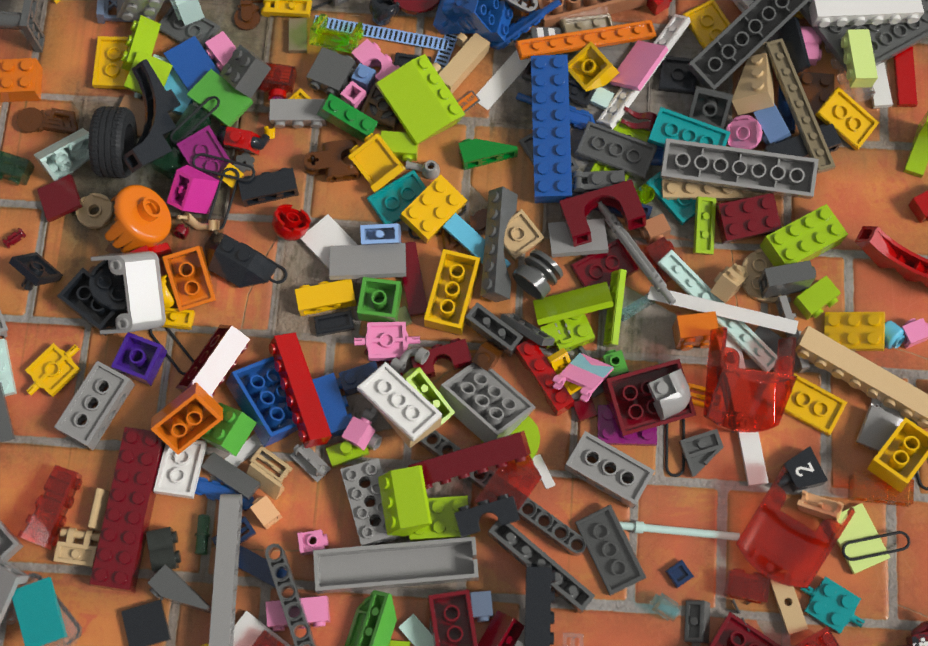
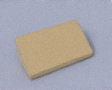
[247,462,285,500]
[88,488,110,531]

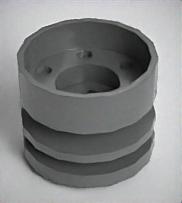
[512,249,563,300]

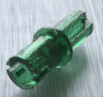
[194,514,211,555]

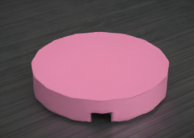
[726,115,763,150]

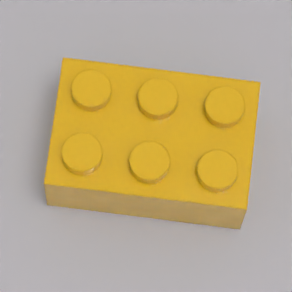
[400,174,467,244]
[867,417,928,493]

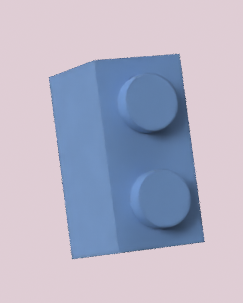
[754,103,791,145]

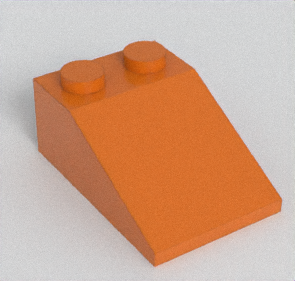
[162,246,216,312]

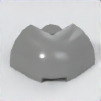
[647,369,691,421]

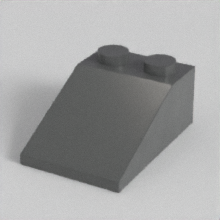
[148,565,211,614]

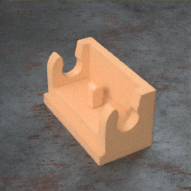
[797,490,844,523]

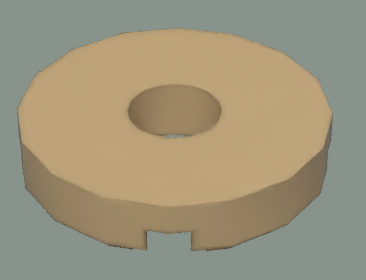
[75,193,114,230]

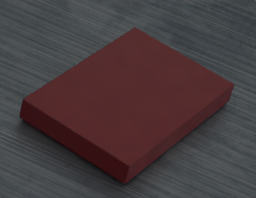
[570,239,639,288]

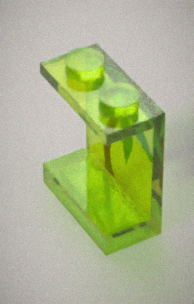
[309,13,364,53]

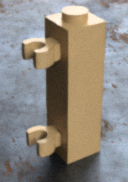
[432,33,490,94]

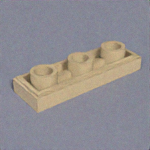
[767,570,808,635]

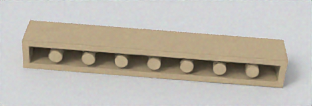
[792,326,928,429]

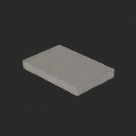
[548,218,608,258]

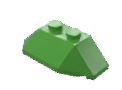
[345,590,397,646]

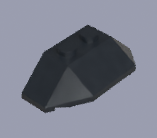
[204,230,277,288]

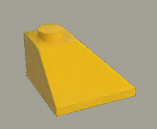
[568,42,620,91]

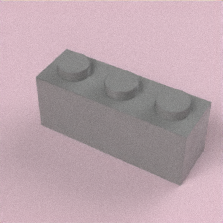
[269,99,327,128]

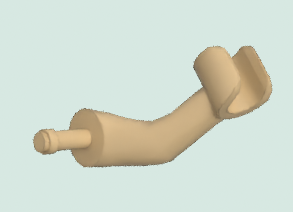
[176,212,220,230]

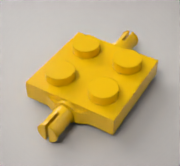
[25,343,81,397]

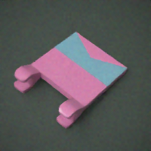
[553,353,614,402]

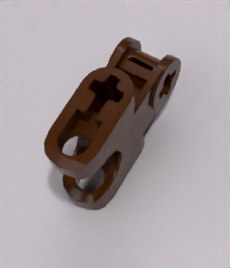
[304,140,361,182]

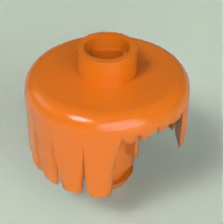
[105,185,172,253]

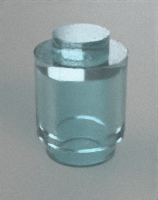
[650,593,682,621]

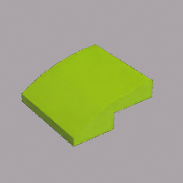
[124,50,173,95]

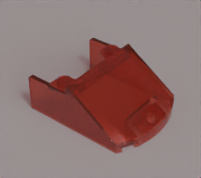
[703,327,797,433]
[736,466,855,588]

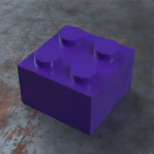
[111,332,167,386]

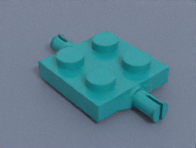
[800,576,865,634]

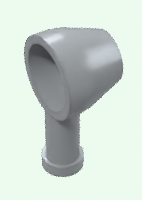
[405,160,440,180]

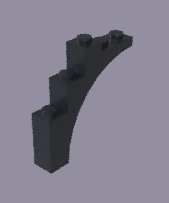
[122,59,181,173]

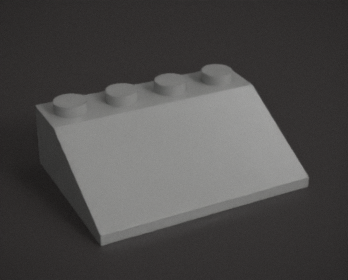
[439,362,536,442]

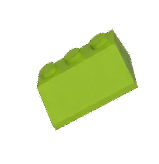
[378,465,432,537]

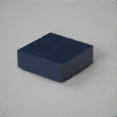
[665,560,694,588]

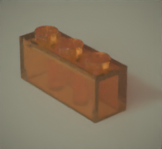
[848,471,914,507]

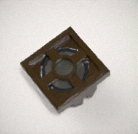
[361,83,400,129]

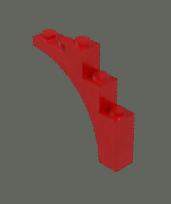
[855,226,928,288]

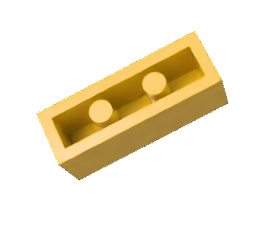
[295,279,357,316]

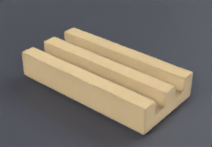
[249,445,293,484]

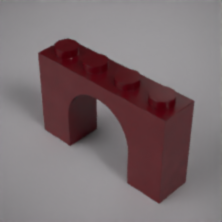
[559,179,646,247]

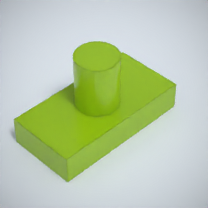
[326,441,369,468]

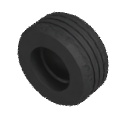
[88,106,137,178]

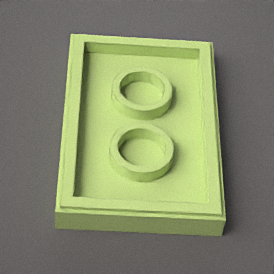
[825,503,890,575]

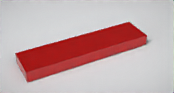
[894,46,917,107]

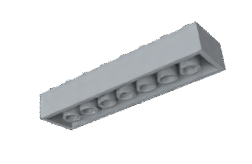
[660,138,819,199]

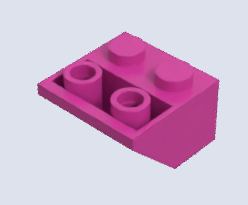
[167,165,219,214]

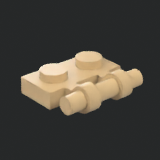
[53,527,100,568]

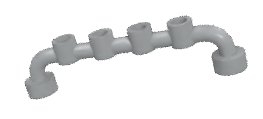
[362,347,430,451]

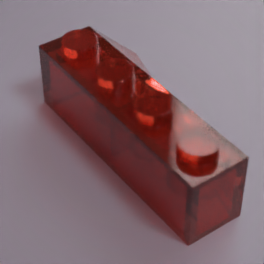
[17,465,82,550]

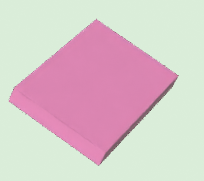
[610,40,668,91]

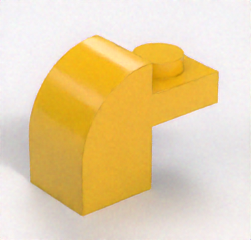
[547,348,582,395]

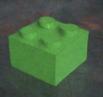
[357,277,402,322]
[200,403,257,456]

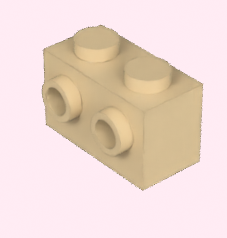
[710,263,750,303]

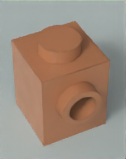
[640,213,671,244]

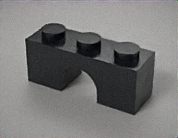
[454,494,520,537]

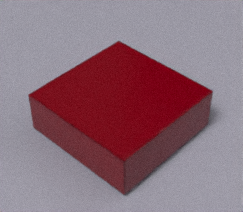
[573,397,598,422]

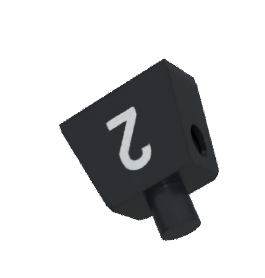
[775,447,828,492]

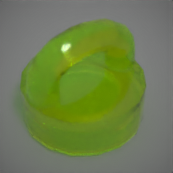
[637,184,655,204]

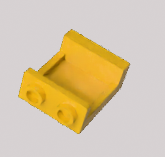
[347,133,406,193]

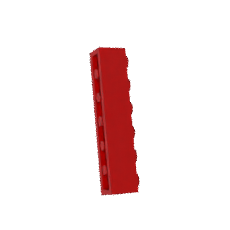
[269,332,332,448]

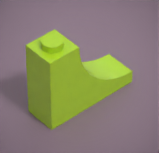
[903,111,928,178]

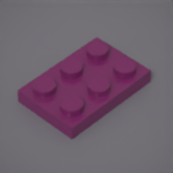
[177,125,233,184]
[597,405,657,446]

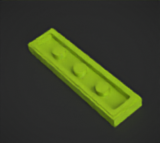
[603,269,627,347]

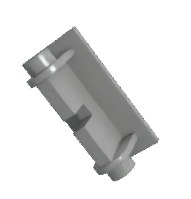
[290,443,331,483]

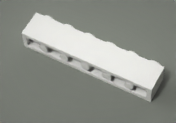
[809,0,924,27]

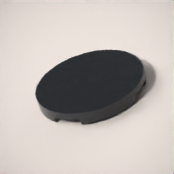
[89,260,127,311]

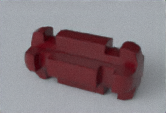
[2,228,26,248]

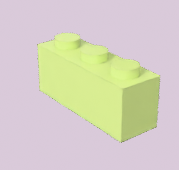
[841,29,878,88]

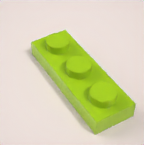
[693,196,716,255]

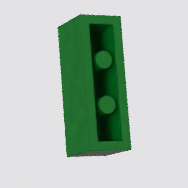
[317,93,378,143]

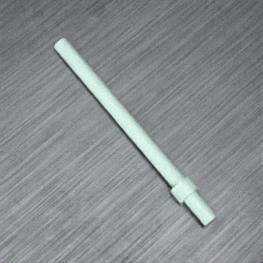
[619,521,740,541]

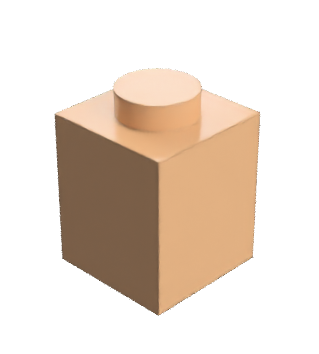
[250,496,283,529]

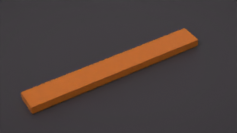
[515,20,656,60]

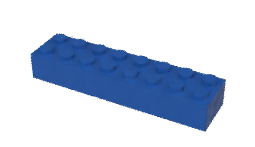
[531,54,572,203]

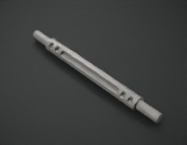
[597,201,676,305]

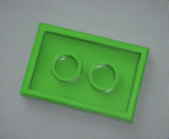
[187,69,253,127]

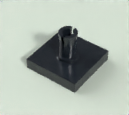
[9,252,63,291]

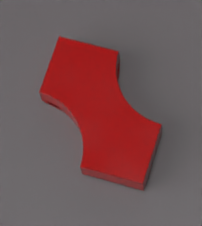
[130,242,173,258]

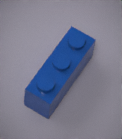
[312,373,353,438]

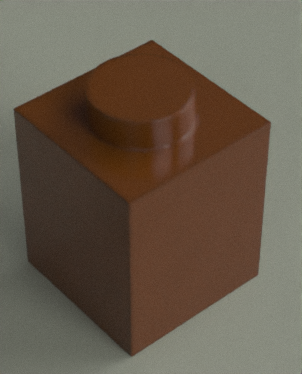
[472,340,504,372]

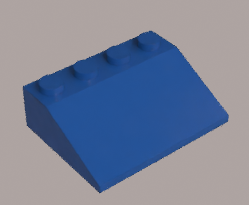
[226,356,298,447]

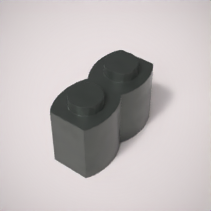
[146,527,181,573]

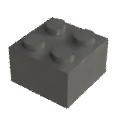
[220,44,271,98]

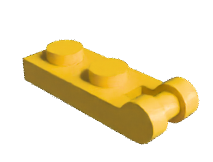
[261,0,312,18]

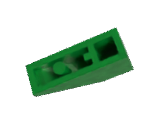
[458,139,518,170]

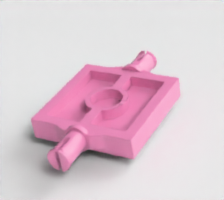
[354,322,420,361]

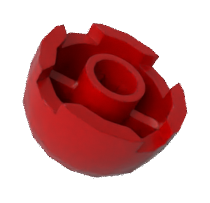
[272,204,311,241]

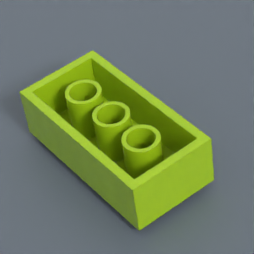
[760,204,848,267]

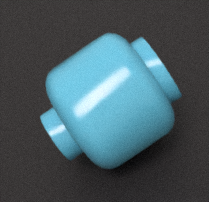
[884,321,905,349]

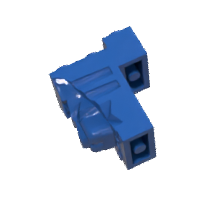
[433,0,513,43]

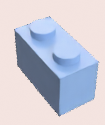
[360,223,401,245]

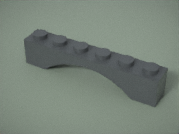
[480,186,518,302]

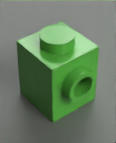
[601,349,629,378]

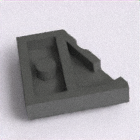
[679,429,724,477]

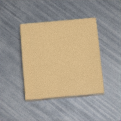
[504,209,545,261]

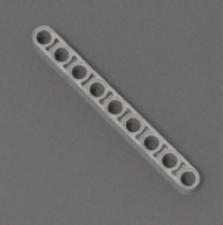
[209,494,243,646]

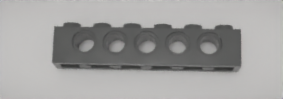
[488,519,595,614]

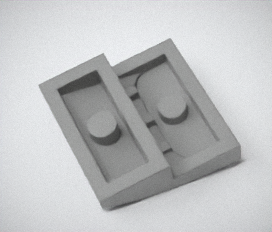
[856,406,904,452]

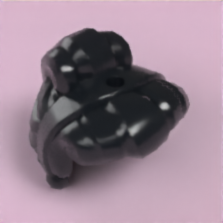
[369,0,400,26]

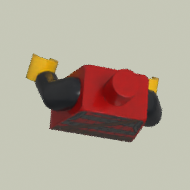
[217,123,275,155]

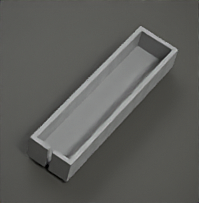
[313,537,479,594]

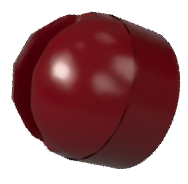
[172,223,189,240]

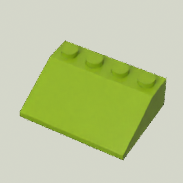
[375,54,465,145]

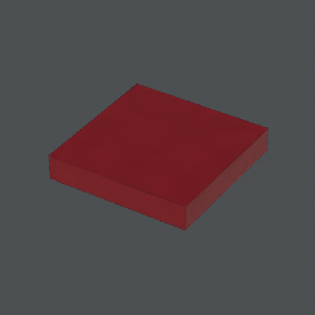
[37,174,83,222]

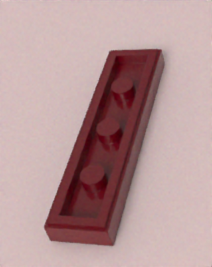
[403,241,427,317]

